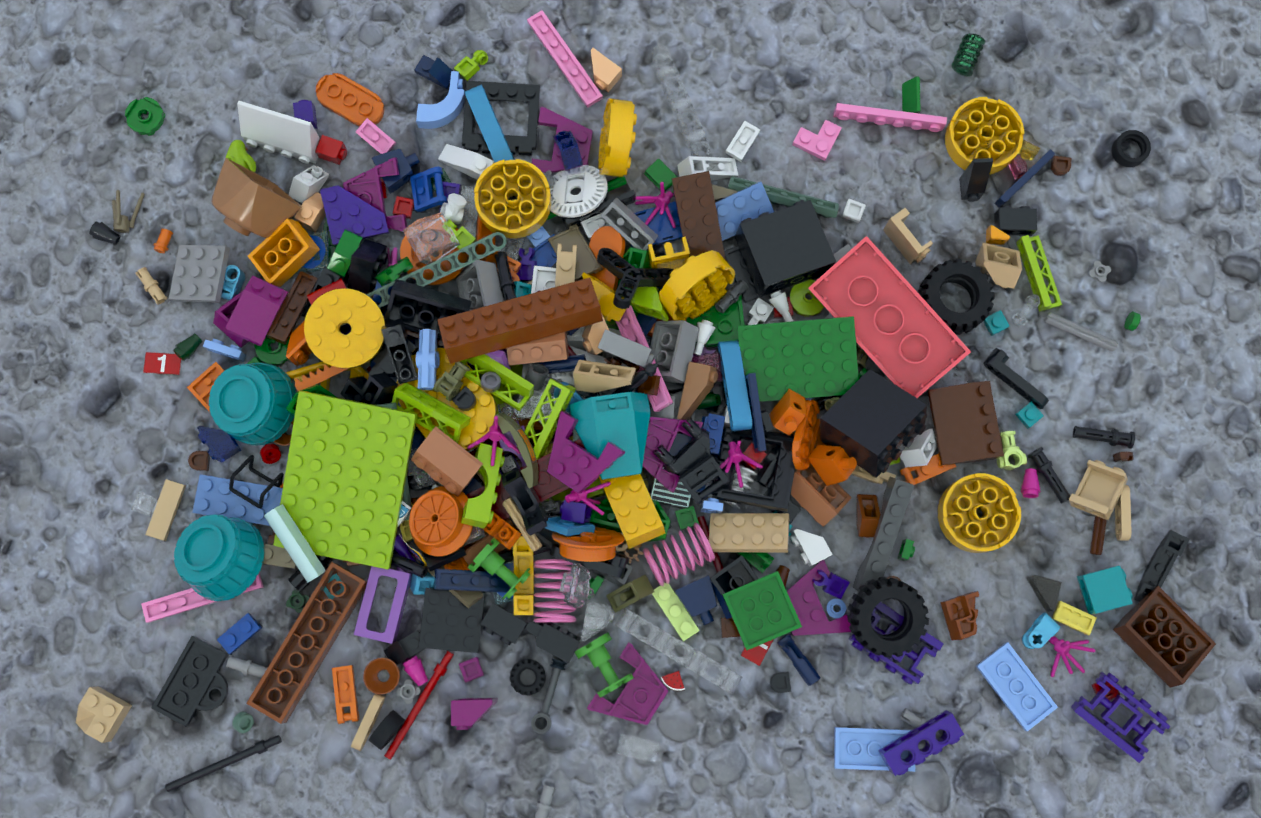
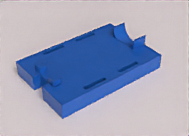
[630,201,682,248]

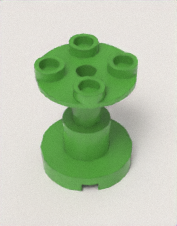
[467,538,530,600]
[574,633,634,698]

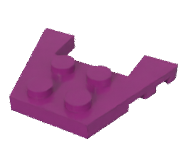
[532,107,593,174]
[343,158,408,232]
[547,411,625,493]
[642,417,703,493]
[787,560,851,636]
[587,642,668,725]

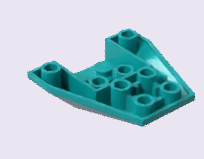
[569,392,650,480]

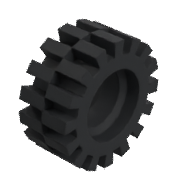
[509,659,546,696]

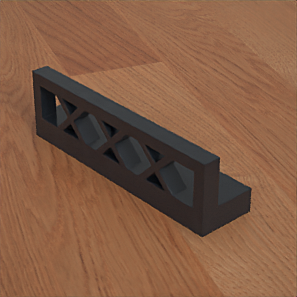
[561,183,636,230]

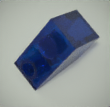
[553,131,583,170]
[197,426,241,463]

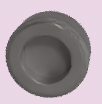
[481,372,501,392]

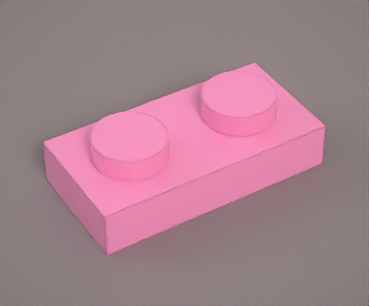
[356,118,397,154]

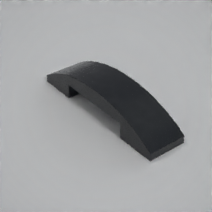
[1134,530,1189,602]

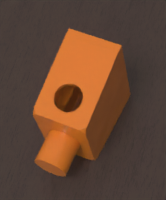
[769,388,806,435]
[808,445,857,486]

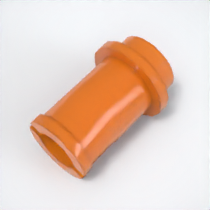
[153,228,173,254]

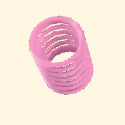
[643,523,715,587]
[533,559,576,623]

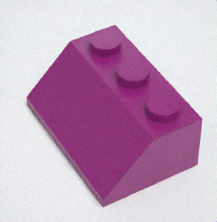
[451,698,498,730]

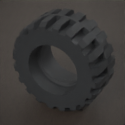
[918,259,995,335]
[847,577,929,658]

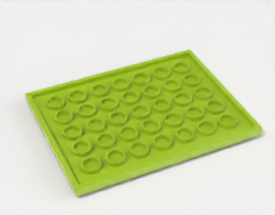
[273,390,417,570]

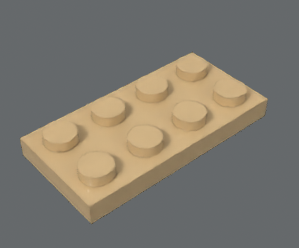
[709,513,789,553]

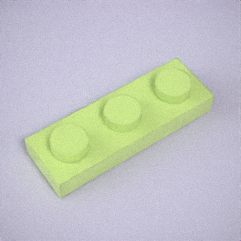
[652,583,700,642]

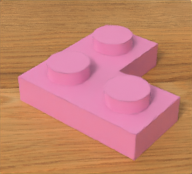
[792,120,842,161]

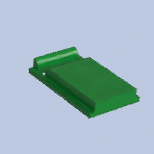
[644,159,677,194]

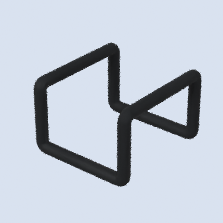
[229,455,284,508]

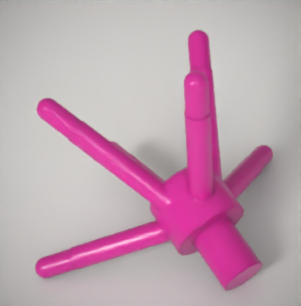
[635,182,676,228]
[467,416,521,466]
[720,441,763,488]
[565,482,611,515]
[1048,636,1095,677]

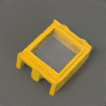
[648,237,690,279]

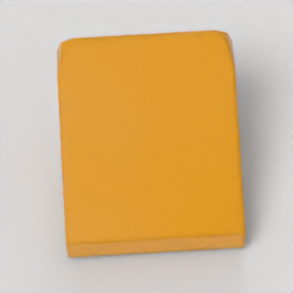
[986,225,1010,245]

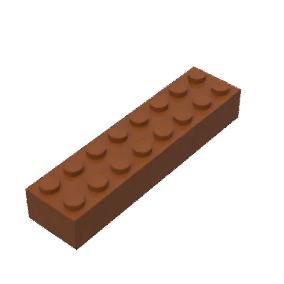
[437,278,603,364]
[246,562,367,724]

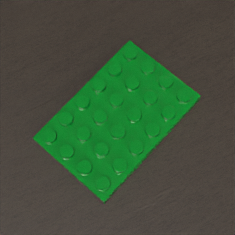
[737,316,859,402]

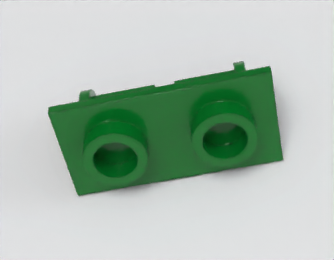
[737,552,774,573]

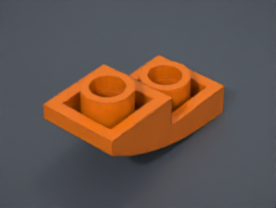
[482,510,522,550]

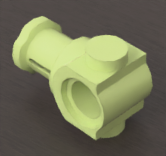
[997,431,1027,470]

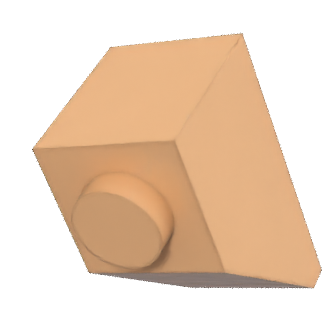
[591,48,622,92]
[294,192,326,233]
[582,315,610,355]

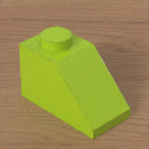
[631,287,669,322]

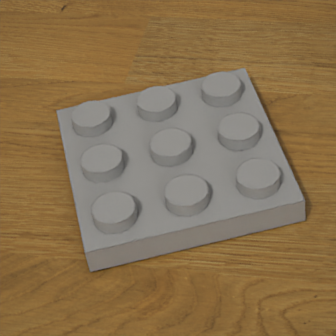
[169,245,230,303]

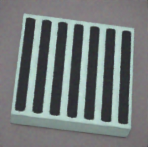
[651,465,691,508]

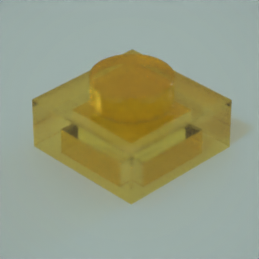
[1018,140,1040,161]

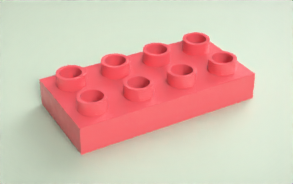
[808,236,971,398]

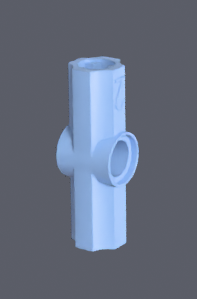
[416,329,440,390]

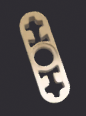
[1115,485,1132,541]
[351,694,386,751]

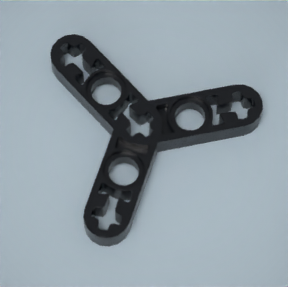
[597,248,674,309]

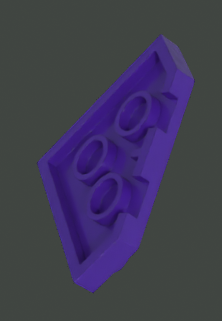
[320,185,389,246]

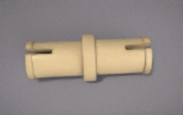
[135,267,167,305]

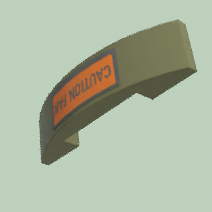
[495,413,539,488]

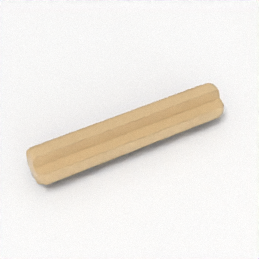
[503,498,542,551]

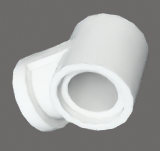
[440,193,467,225]

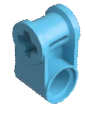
[221,265,246,301]
[1022,612,1061,649]

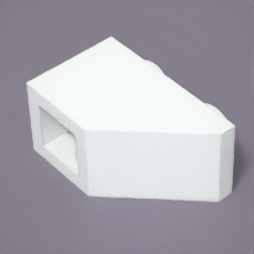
[289,165,329,204]
[790,529,833,567]

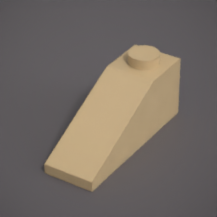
[573,360,636,393]

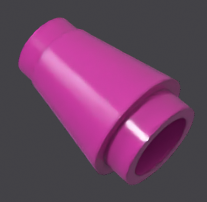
[1021,468,1041,498]
[402,655,428,687]

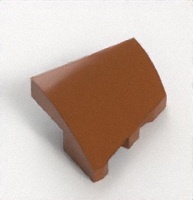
[940,591,979,640]

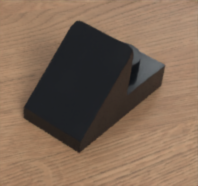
[384,630,426,666]

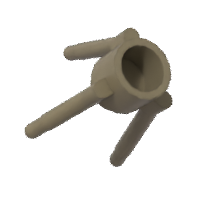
[112,190,145,233]

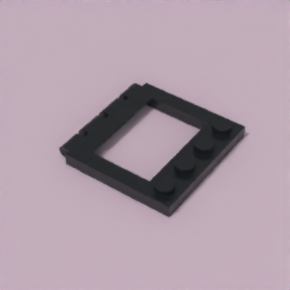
[462,81,540,156]
[712,428,795,512]

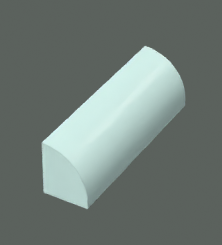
[264,504,326,583]

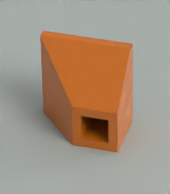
[286,320,312,367]

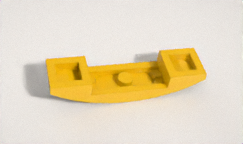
[513,536,534,615]

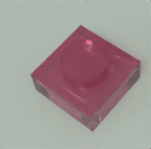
[1008,154,1027,180]

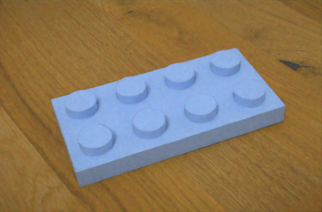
[976,642,1058,731]
[834,727,915,772]

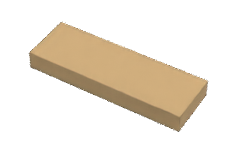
[145,479,186,541]

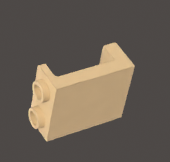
[883,208,933,265]
[1069,460,1128,520]

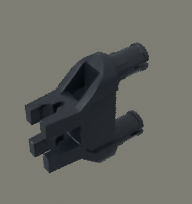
[653,417,720,474]

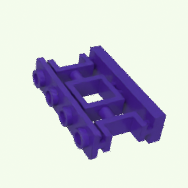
[849,602,944,685]
[1071,671,1171,763]

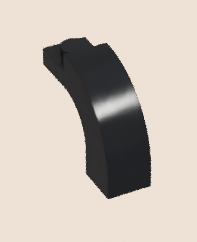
[501,466,548,536]

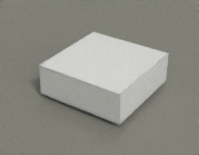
[841,199,866,223]

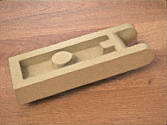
[555,243,577,287]

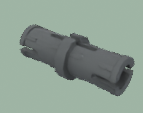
[714,279,749,313]

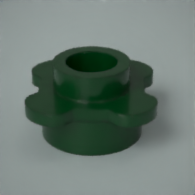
[286,590,309,613]

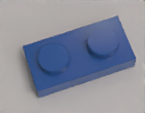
[217,613,262,655]

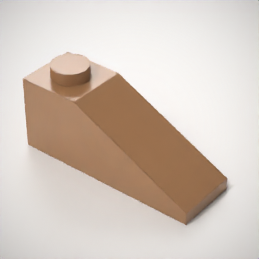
[677,362,718,420]

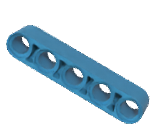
[465,84,515,163]
[718,340,752,431]

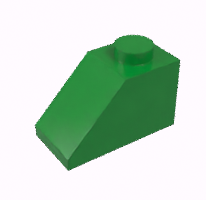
[327,229,363,276]

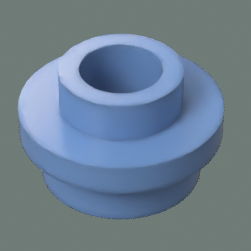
[826,599,846,618]

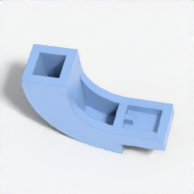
[416,71,466,129]

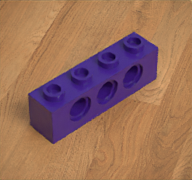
[878,710,964,776]

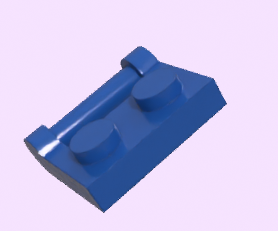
[410,167,447,212]

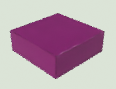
[459,657,484,683]

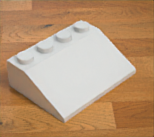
[237,101,320,164]

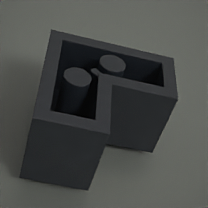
[348,239,388,294]
[340,373,398,405]

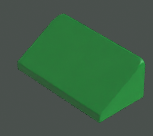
[902,76,921,114]

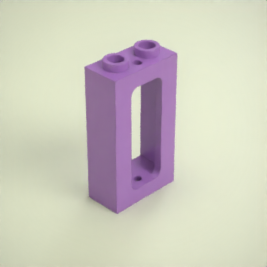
[354,566,412,644]

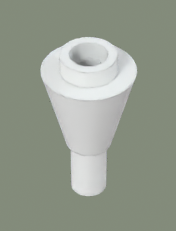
[769,290,793,322]
[693,320,716,356]

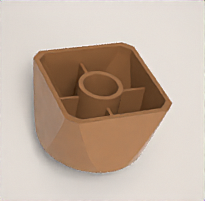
[211,158,302,238]

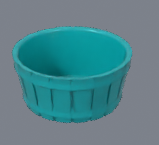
[209,363,296,446]
[174,514,264,601]

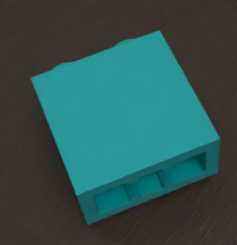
[1077,565,1133,614]

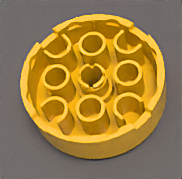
[945,97,1024,174]
[598,98,637,177]
[474,159,551,238]
[659,250,735,321]
[304,289,385,368]
[938,473,1021,553]

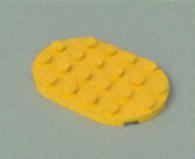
[396,348,497,451]

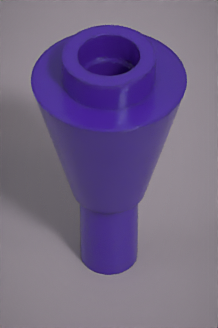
[394,533,416,562]

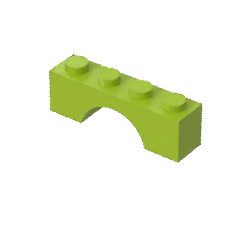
[461,443,505,529]

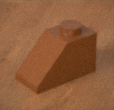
[856,494,880,538]

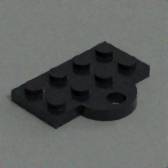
[151,636,228,727]

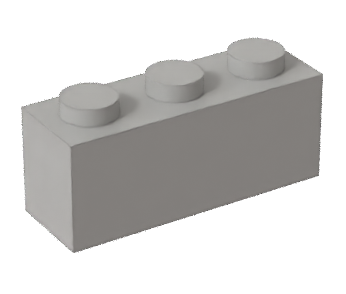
[600,198,658,250]

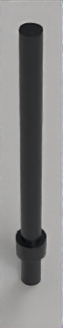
[165,735,282,792]

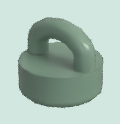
[232,711,254,733]

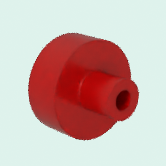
[260,444,281,464]

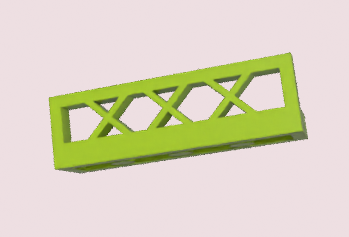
[1016,235,1062,312]
[460,354,534,411]
[517,378,576,460]
[392,382,471,443]

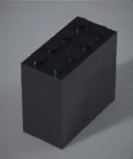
[734,200,836,297]
[820,369,927,478]

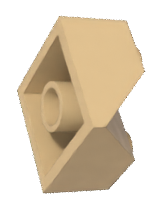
[975,243,1022,289]
[76,686,132,743]

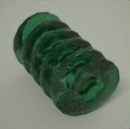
[951,33,985,77]

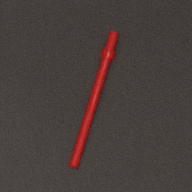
[384,650,454,760]

